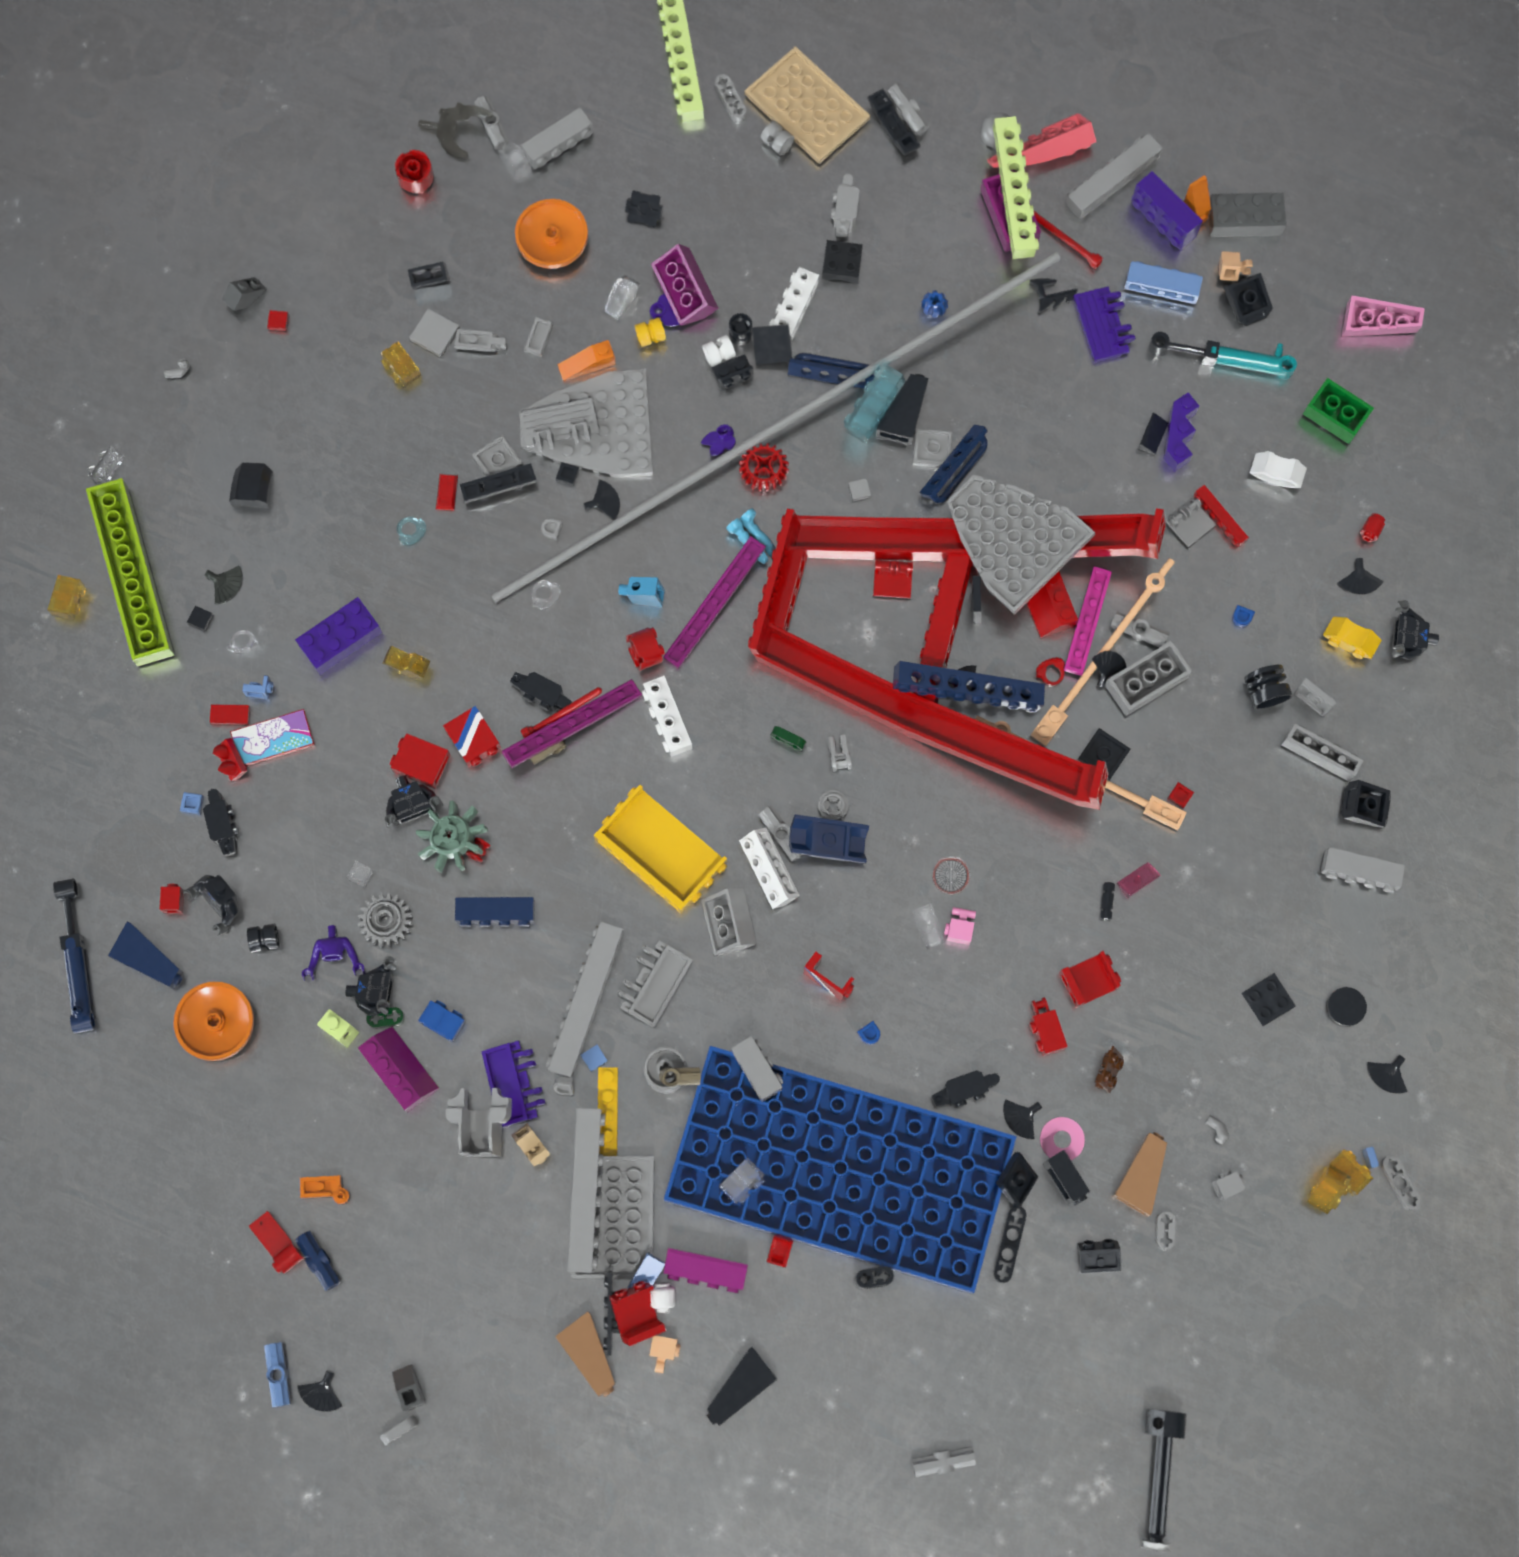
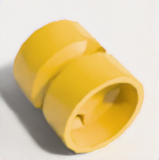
[634,317,666,348]

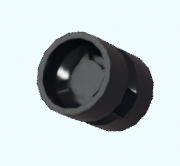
[729,313,753,346]
[247,923,280,953]

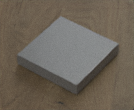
[409,309,460,357]
[913,428,953,468]
[472,435,523,476]
[1294,678,1336,717]

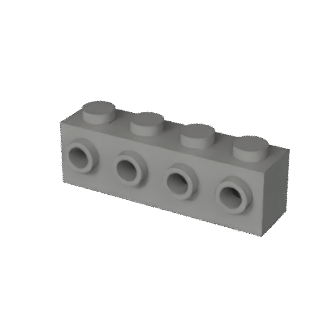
[521,108,593,170]
[1282,724,1364,782]
[1321,847,1405,893]

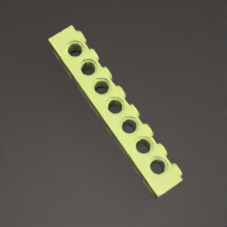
[657,0,704,122]
[993,116,1039,259]

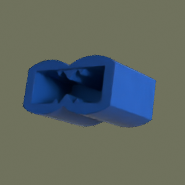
[418,1000,465,1042]

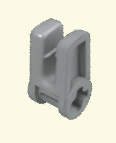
[828,734,852,772]

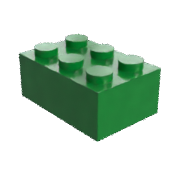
[1303,378,1374,444]

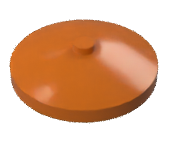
[515,199,588,269]
[174,982,254,1061]

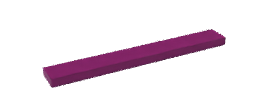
[663,536,766,669]
[502,679,642,769]

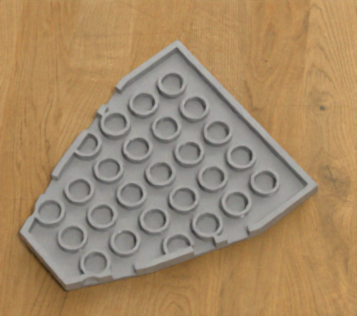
[519,369,653,477]
[947,475,1095,614]

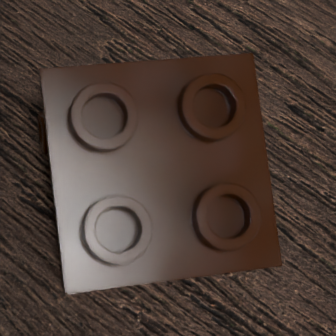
[1095,1046,1124,1093]

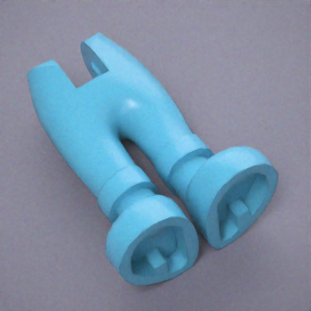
[726,508,776,564]

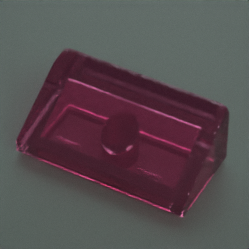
[1117,862,1161,899]

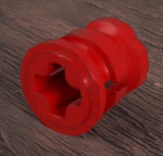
[465,837,491,863]

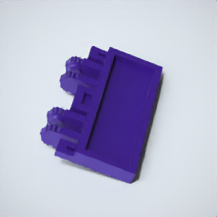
[1073,286,1136,363]
[481,1040,545,1128]

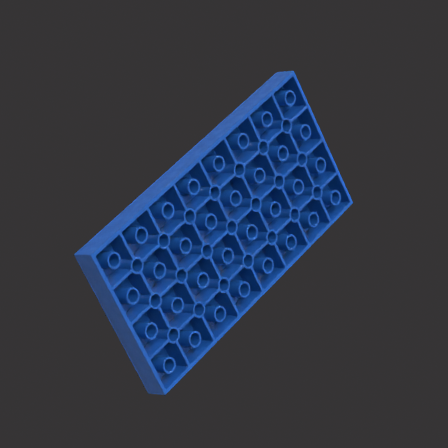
[663,1046,1017,1294]

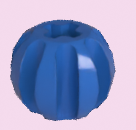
[921,290,948,318]

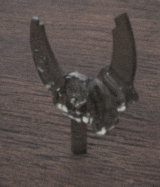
[418,102,493,158]

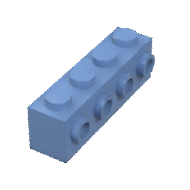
[1124,261,1203,304]

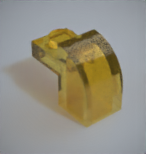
[382,646,430,679]

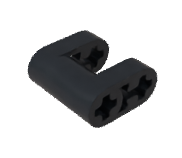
[854,1266,894,1290]

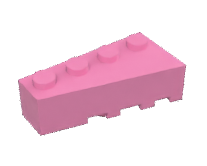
[1341,296,1425,337]

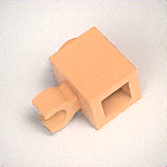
[1218,251,1253,281]
[649,1336,681,1373]

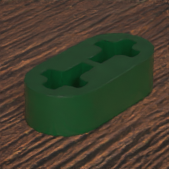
[770,726,807,751]
[366,1007,405,1029]

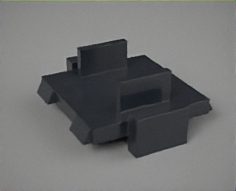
[625,190,663,228]

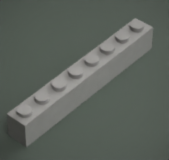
[546,922,624,1078]
[567,1108,606,1273]

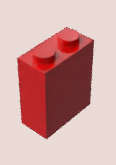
[390,733,450,789]

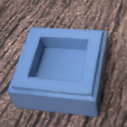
[180,792,204,815]
[581,1045,608,1072]
[1361,1147,1379,1170]

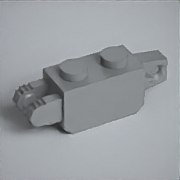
[831,174,860,237]

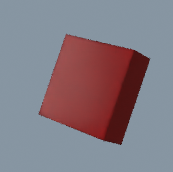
[267,310,289,331]
[1167,782,1194,809]

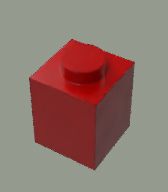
[159,884,184,913]

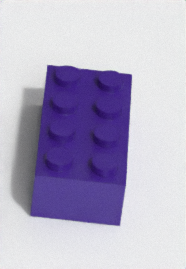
[1131,171,1203,250]
[295,597,382,675]

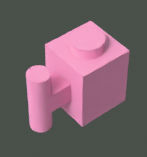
[944,907,976,945]

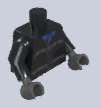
[1392,600,1439,660]
[384,775,443,828]
[183,875,239,936]
[345,956,397,1017]

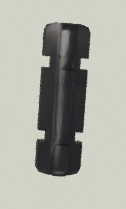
[1100,882,1115,920]

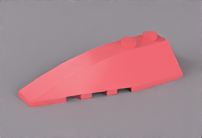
[987,113,1096,168]

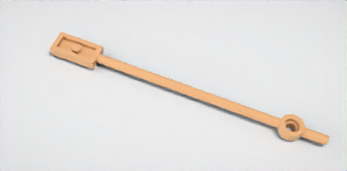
[1030,558,1175,747]
[975,715,1187,831]

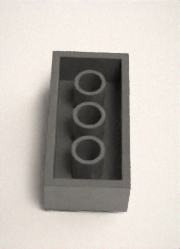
[1208,193,1286,237]

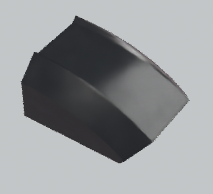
[1223,273,1273,325]
[229,462,273,508]
[1340,780,1391,828]

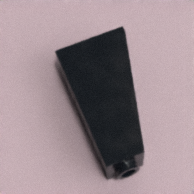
[876,374,929,445]
[706,1347,777,1426]

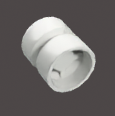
[702,335,736,367]

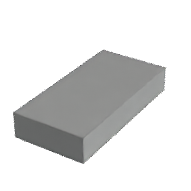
[524,317,553,357]

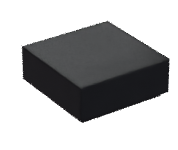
[556,462,579,486]
[187,606,213,631]

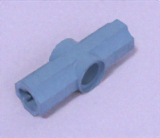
[264,1342,291,1408]

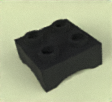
[822,240,863,284]

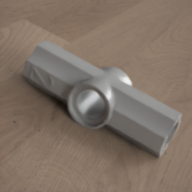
[887,84,929,135]
[474,96,509,150]
[1111,611,1170,647]
[758,805,802,862]
[912,1447,976,1477]

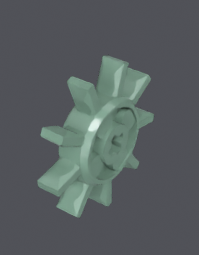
[416,800,488,873]

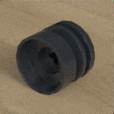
[1244,664,1293,709]

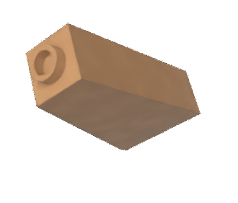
[1113,1132,1167,1217]
[555,1312,616,1397]

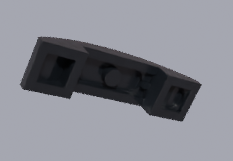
[868,89,921,155]

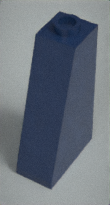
[108,921,183,990]

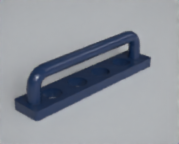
[788,353,880,391]
[919,425,988,504]

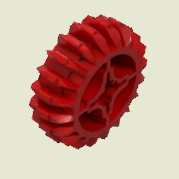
[739,442,789,492]

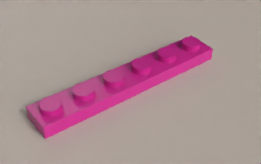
[1063,566,1112,676]

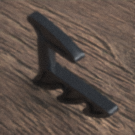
[1029,278,1078,313]

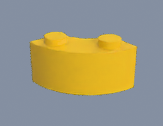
[1323,616,1382,659]

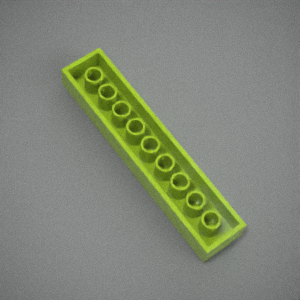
[86,478,174,666]

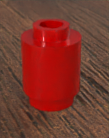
[1360,513,1385,542]

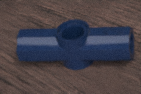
[295,1230,341,1292]

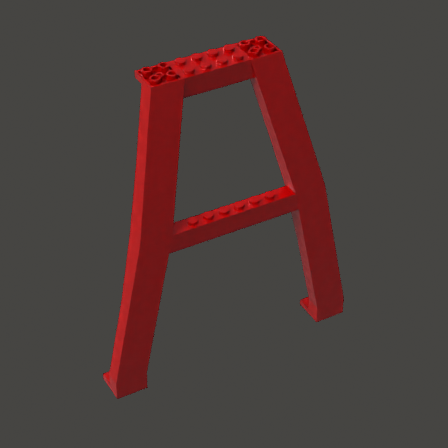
[748,508,1166,810]

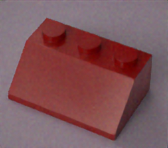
[1027,571,1078,639]

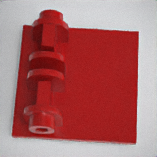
[873,560,913,599]

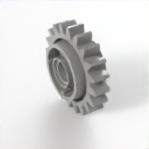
[358,893,412,947]

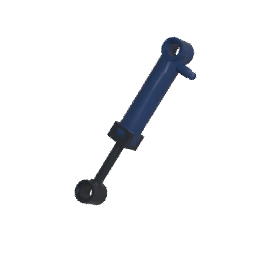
[53,878,95,1034]

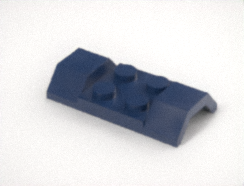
[789,814,869,863]

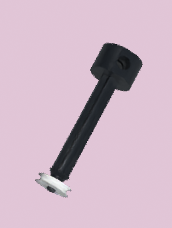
[1141,1409,1187,1552]

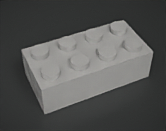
[1105,641,1193,716]

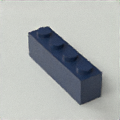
[455,897,535,927]

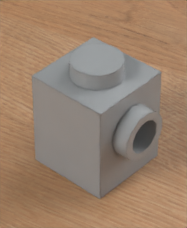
[1212,1170,1246,1201]

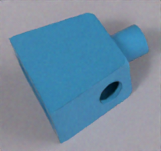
[618,577,665,607]

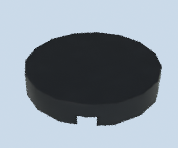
[1327,987,1367,1026]

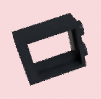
[1043,1150,1090,1205]

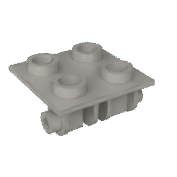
[1165,497,1216,547]

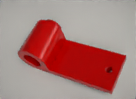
[248,1211,304,1274]

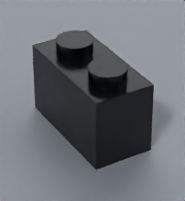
[408,261,450,290]

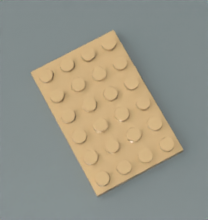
[744,46,870,164]

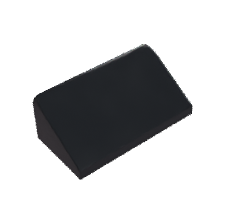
[1138,413,1168,455]

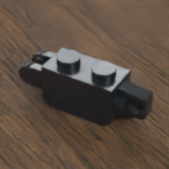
[510,672,572,712]
[203,788,239,856]
[932,1070,1000,1108]

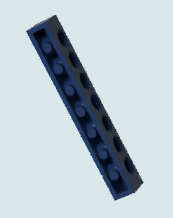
[893,661,1045,712]

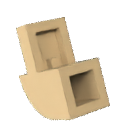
[511,1123,550,1167]

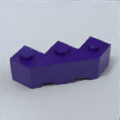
[1163,392,1199,473]

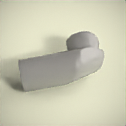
[164,358,190,378]
[1205,1115,1229,1144]

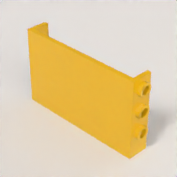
[594,785,727,914]

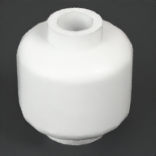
[650,1282,676,1313]

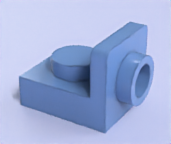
[242,675,273,699]

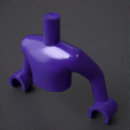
[302,925,366,981]

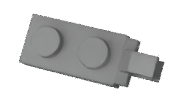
[455,329,507,352]

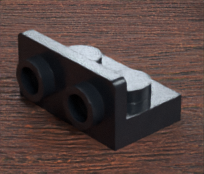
[711,354,754,389]
[1078,1239,1121,1273]

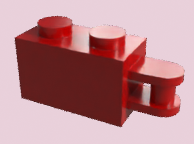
[1029,997,1068,1056]

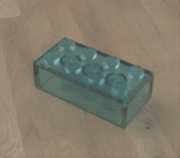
[843,363,906,444]

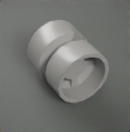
[760,121,795,155]

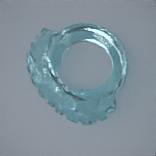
[396,517,426,545]

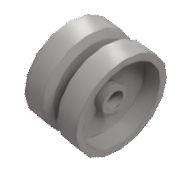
[644,1047,687,1094]

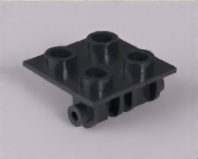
[1241,973,1296,1026]

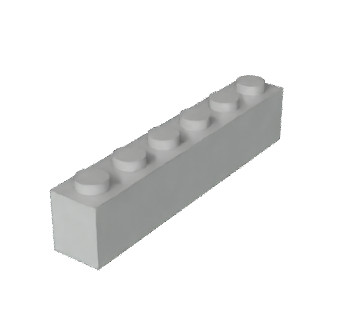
[1066,133,1163,219]

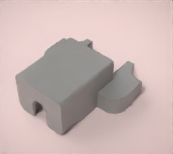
[445,1088,512,1157]

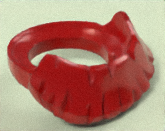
[1036,657,1065,686]

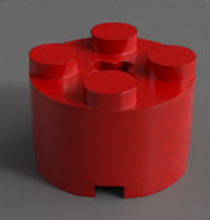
[395,150,434,194]
[626,627,665,671]

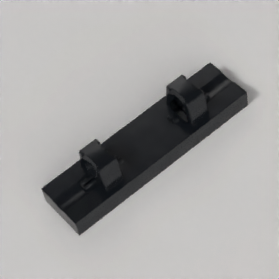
[459,463,537,504]

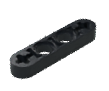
[993,1207,1027,1283]

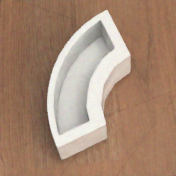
[1250,451,1307,488]

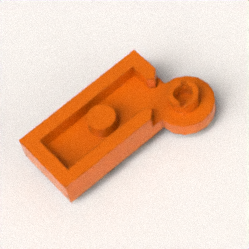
[300,1175,350,1204]

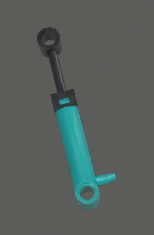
[1149,331,1297,379]

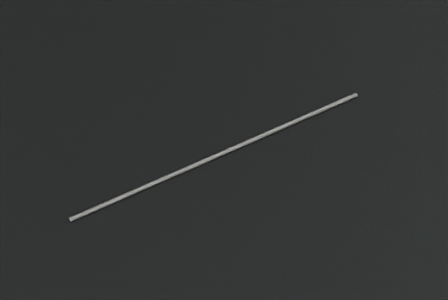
[491,253,1061,603]

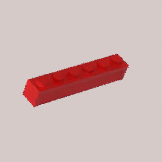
[1194,485,1249,547]

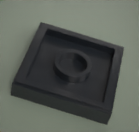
[752,324,793,365]
[972,575,981,623]
[1078,728,1131,781]
[996,1152,1038,1209]

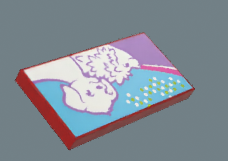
[230,709,315,767]

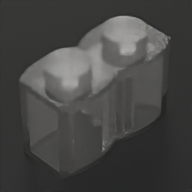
[719,1157,765,1204]

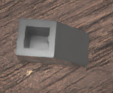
[222,277,267,311]
[392,1364,425,1411]

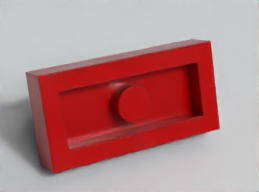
[212,738,247,781]

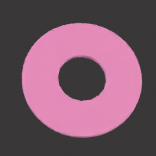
[1040,1117,1085,1160]

